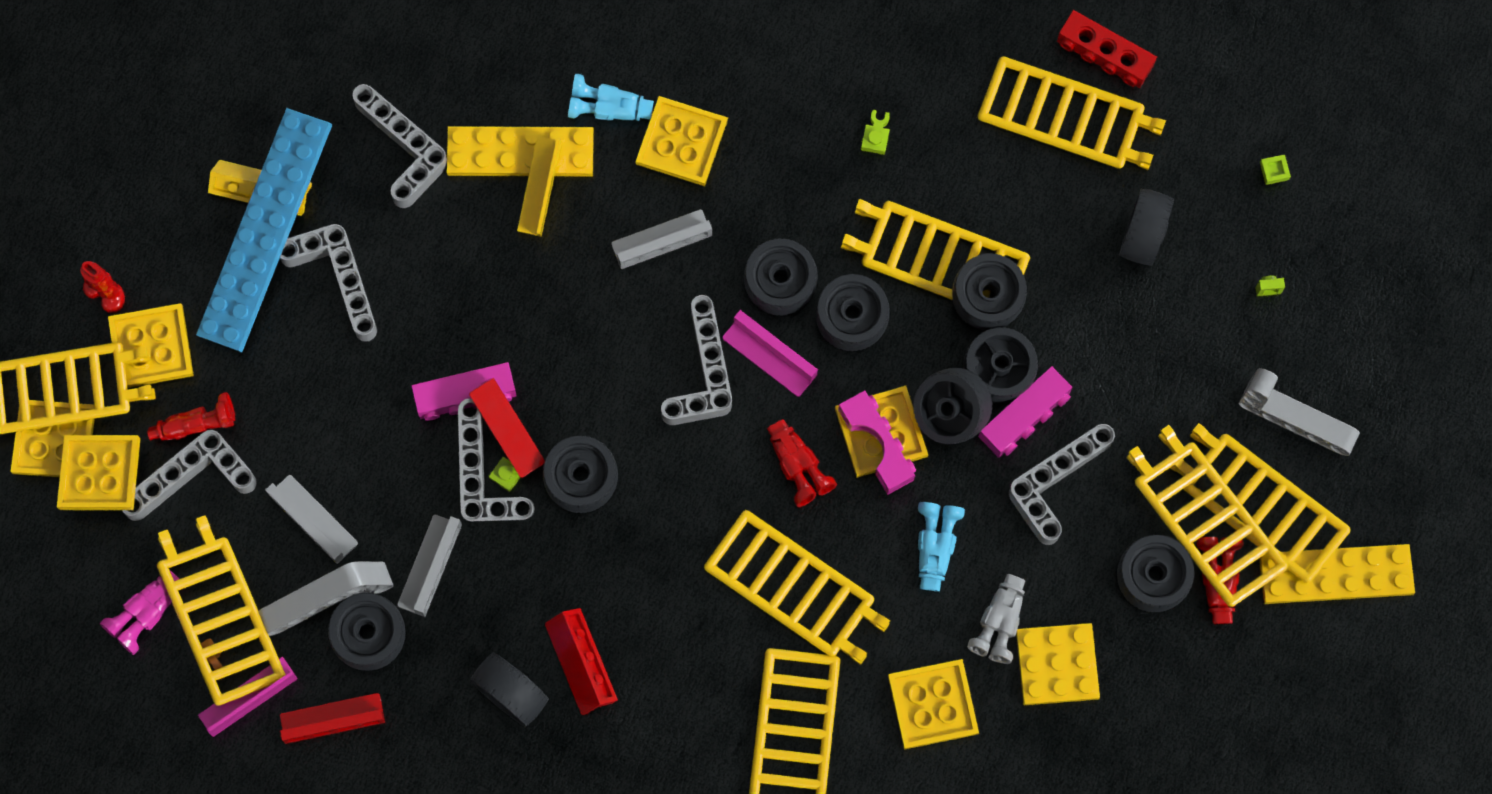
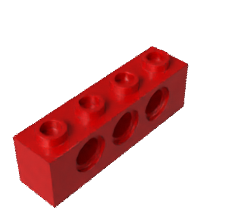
[1057,10,1157,88]

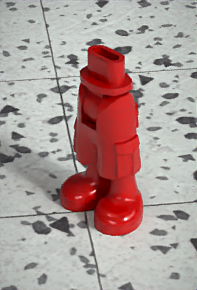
[80,261,125,313]
[147,392,235,440]
[767,419,837,507]
[1197,537,1244,624]

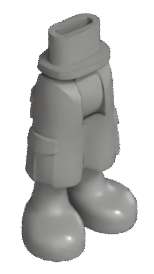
[967,574,1025,664]

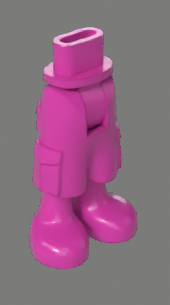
[100,571,179,655]

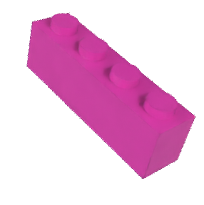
[412,362,517,421]
[978,367,1073,458]

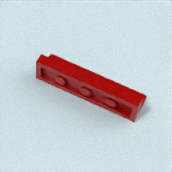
[469,378,545,477]
[545,608,618,715]
[280,693,385,744]

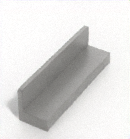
[612,210,712,269]
[265,475,358,564]
[398,515,462,617]

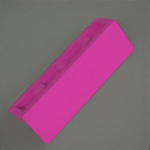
[723,310,818,397]
[198,657,298,737]

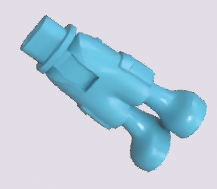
[568,74,654,121]
[918,502,965,592]

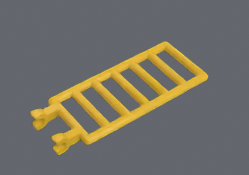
[978,56,1166,170]
[841,199,1030,300]
[0,342,156,434]
[1170,423,1350,583]
[1127,425,1288,607]
[704,510,890,665]
[157,515,286,706]
[749,648,840,794]

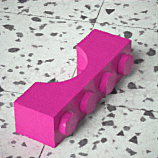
[838,391,916,495]

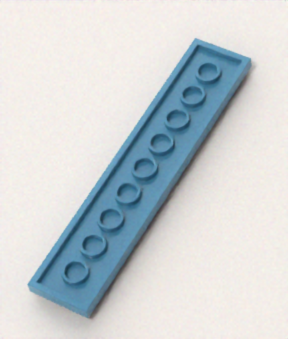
[196,108,332,352]

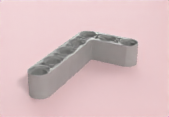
[353,84,447,208]
[280,224,377,341]
[661,295,732,425]
[1239,368,1360,456]
[458,399,535,521]
[1009,424,1115,545]
[122,430,256,521]
[258,562,393,636]

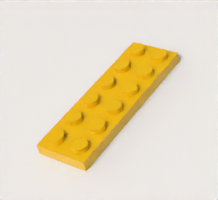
[447,127,594,176]
[1259,544,1415,604]

